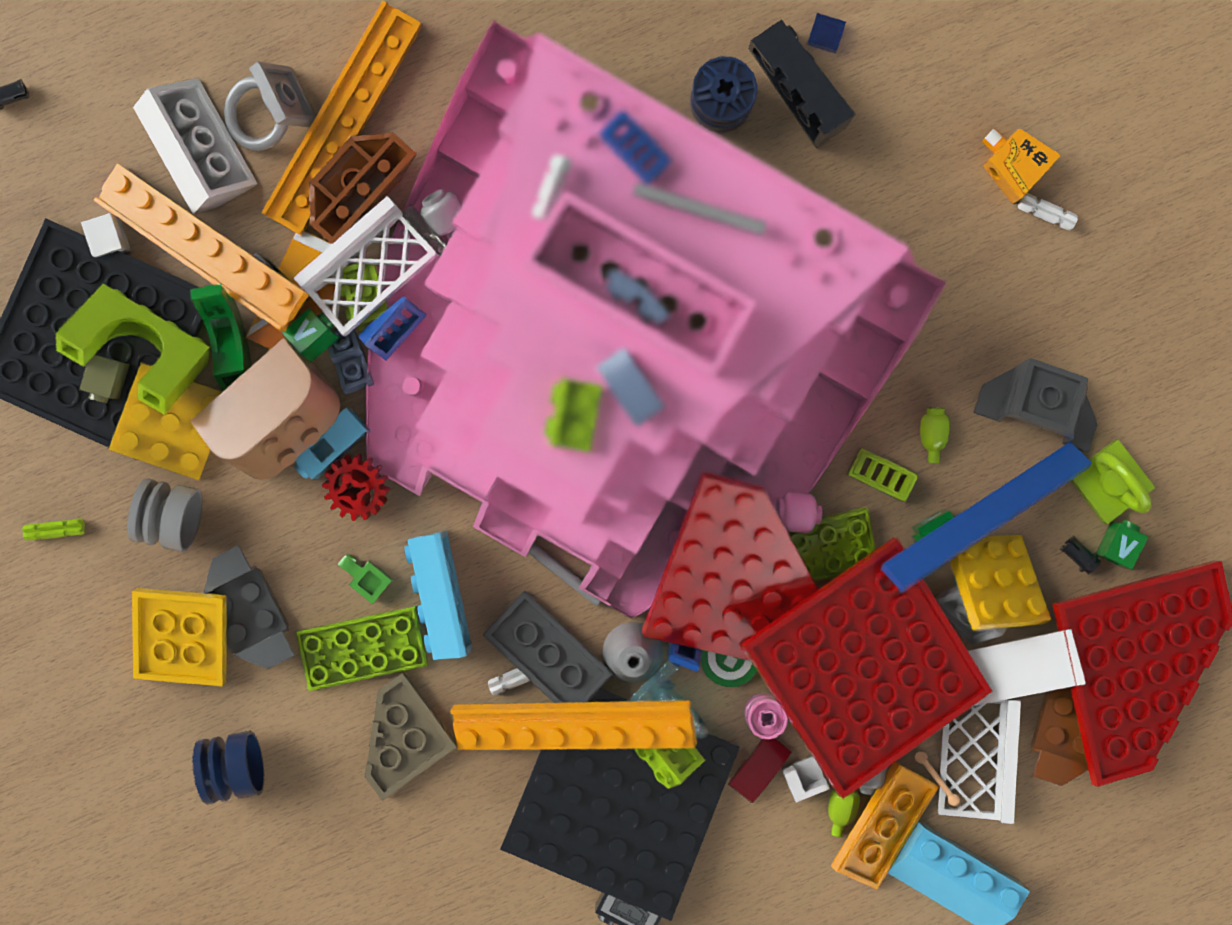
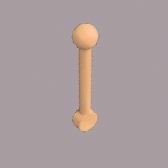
[915,751,960,806]

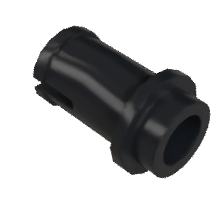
[0,79,29,110]
[1060,536,1101,574]

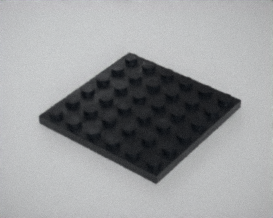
[0,218,203,461]
[500,689,740,921]

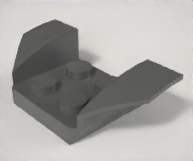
[974,358,1098,453]
[204,545,295,669]

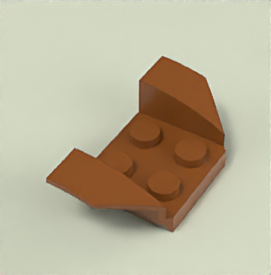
[1031,687,1088,786]

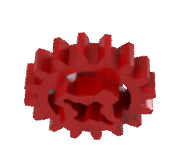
[322,454,391,521]

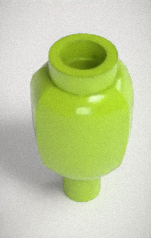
[920,407,950,463]
[828,788,860,837]

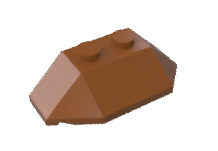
[309,132,417,244]

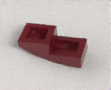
[728,738,792,803]

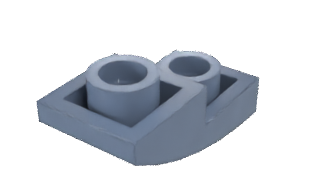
[606,269,669,326]
[328,329,374,395]
[597,347,666,426]

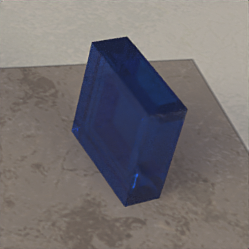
[807,13,846,54]

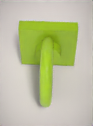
[1071,439,1155,525]

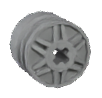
[127,478,203,552]

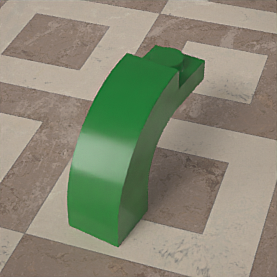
[191,284,252,391]

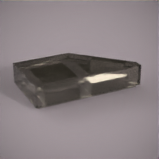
[402,204,447,256]

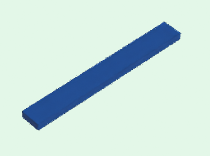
[882,441,1092,592]

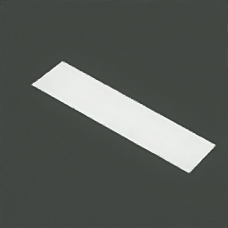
[968,629,1086,706]

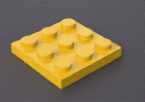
[108,362,223,480]
[950,535,1051,630]
[132,588,227,687]

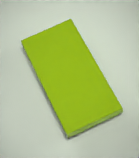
[788,507,876,582]
[296,605,429,691]

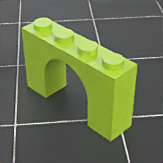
[56,284,210,415]

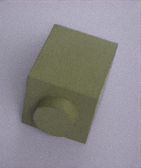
[79,355,130,403]

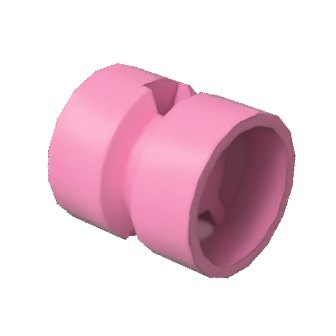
[744,693,788,739]

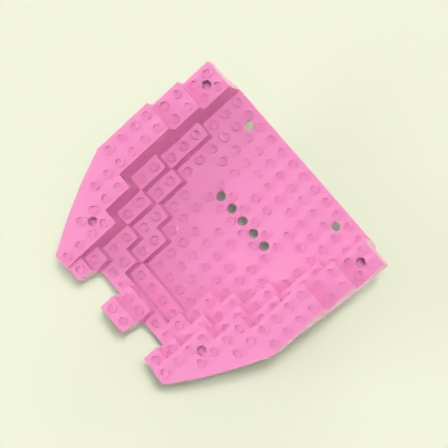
[366,21,946,619]

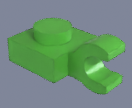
[338,553,393,604]

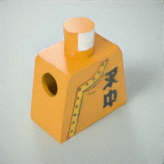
[981,128,1061,204]

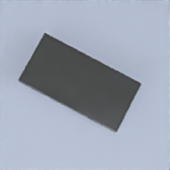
[483,590,614,703]

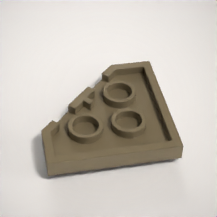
[364,672,457,801]

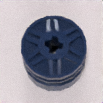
[690,56,758,133]
[192,730,264,805]

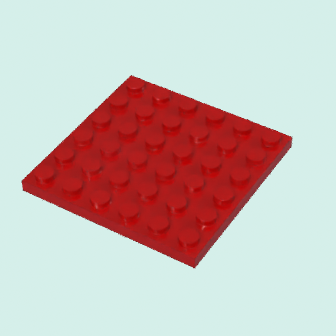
[741,537,993,799]

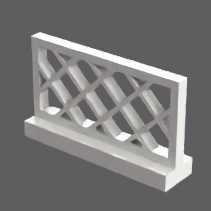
[294,196,438,337]
[938,697,1021,824]

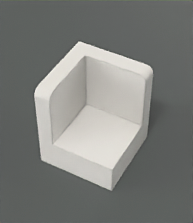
[81,213,131,258]
[781,755,830,802]

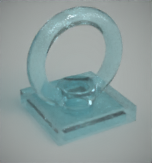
[627,660,709,739]

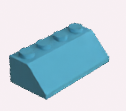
[404,530,472,660]
[888,821,1030,925]

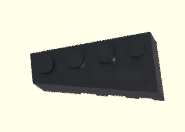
[748,19,856,148]

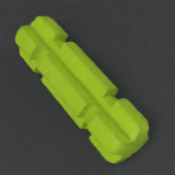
[22,518,85,541]

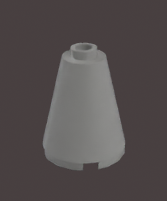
[602,622,663,683]

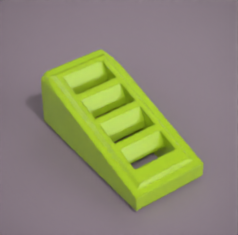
[847,448,918,502]

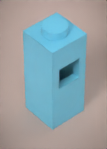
[294,407,371,480]

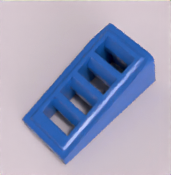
[599,109,671,185]
[358,296,427,361]
[667,643,702,672]

